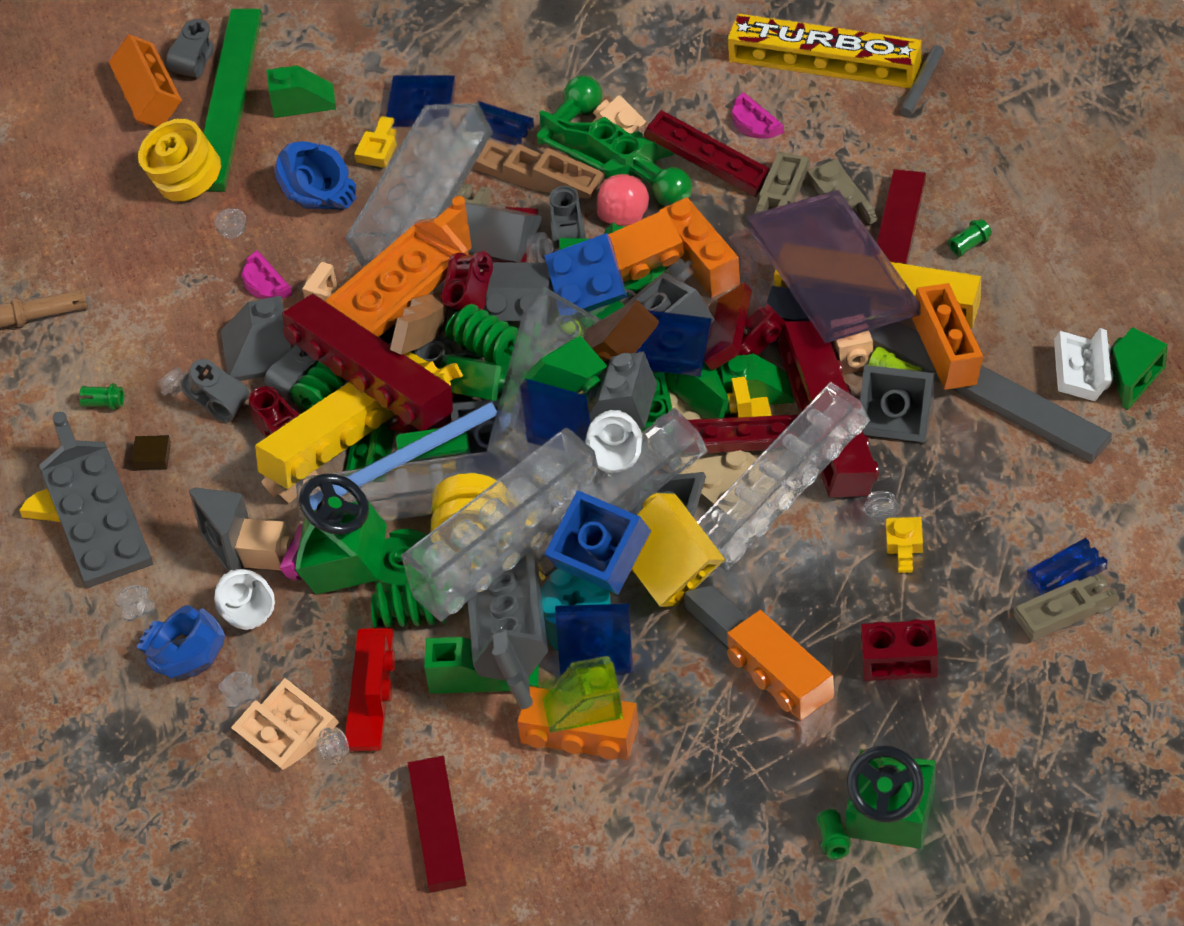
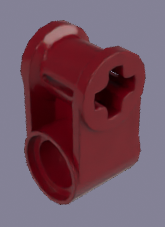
[441,251,493,312]
[249,386,299,438]

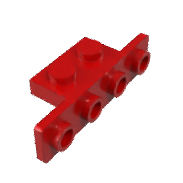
[344,628,395,751]

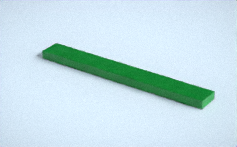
[203,9,263,191]

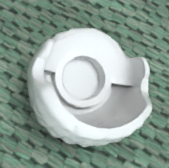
[585,410,642,473]
[214,569,275,630]

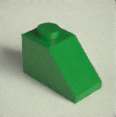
[267,65,336,118]
[1111,327,1168,410]
[523,335,607,398]
[720,354,794,405]

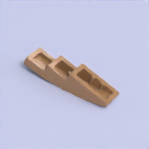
[473,140,605,199]
[390,291,449,354]

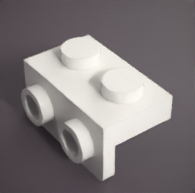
[1054,328,1113,401]

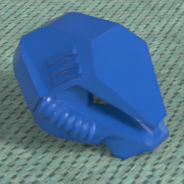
[274,141,357,210]
[136,605,225,679]

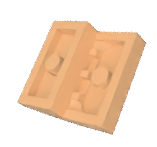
[231,678,339,770]

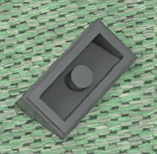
[684,586,748,646]

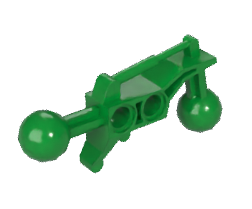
[537,75,693,207]

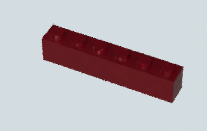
[282,293,453,431]
[777,321,879,497]

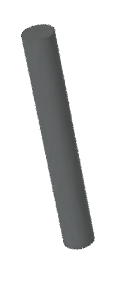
[899,45,944,118]

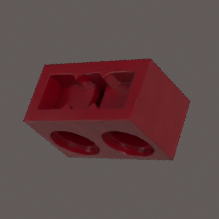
[861,619,938,681]

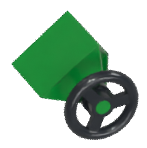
[295,474,387,595]
[846,746,936,849]

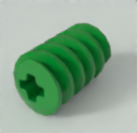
[445,304,520,369]
[290,361,347,412]
[371,579,447,628]

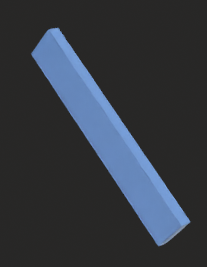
[310,402,497,510]

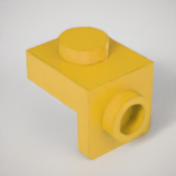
[727,376,772,417]

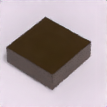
[131,435,171,470]

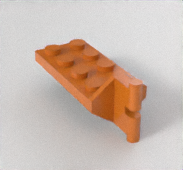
[325,196,472,337]

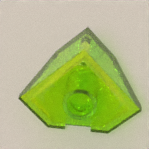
[542,656,623,733]

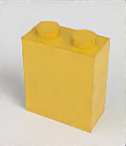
[632,493,725,607]

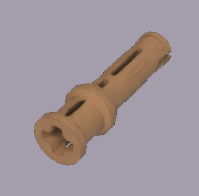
[0,288,88,328]

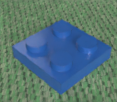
[544,233,628,320]

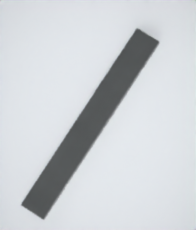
[869,314,1112,463]

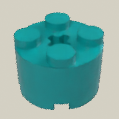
[541,569,613,654]

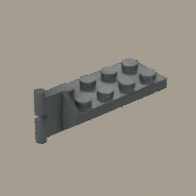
[39,411,153,588]
[465,549,548,709]

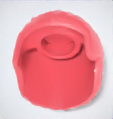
[597,174,649,226]

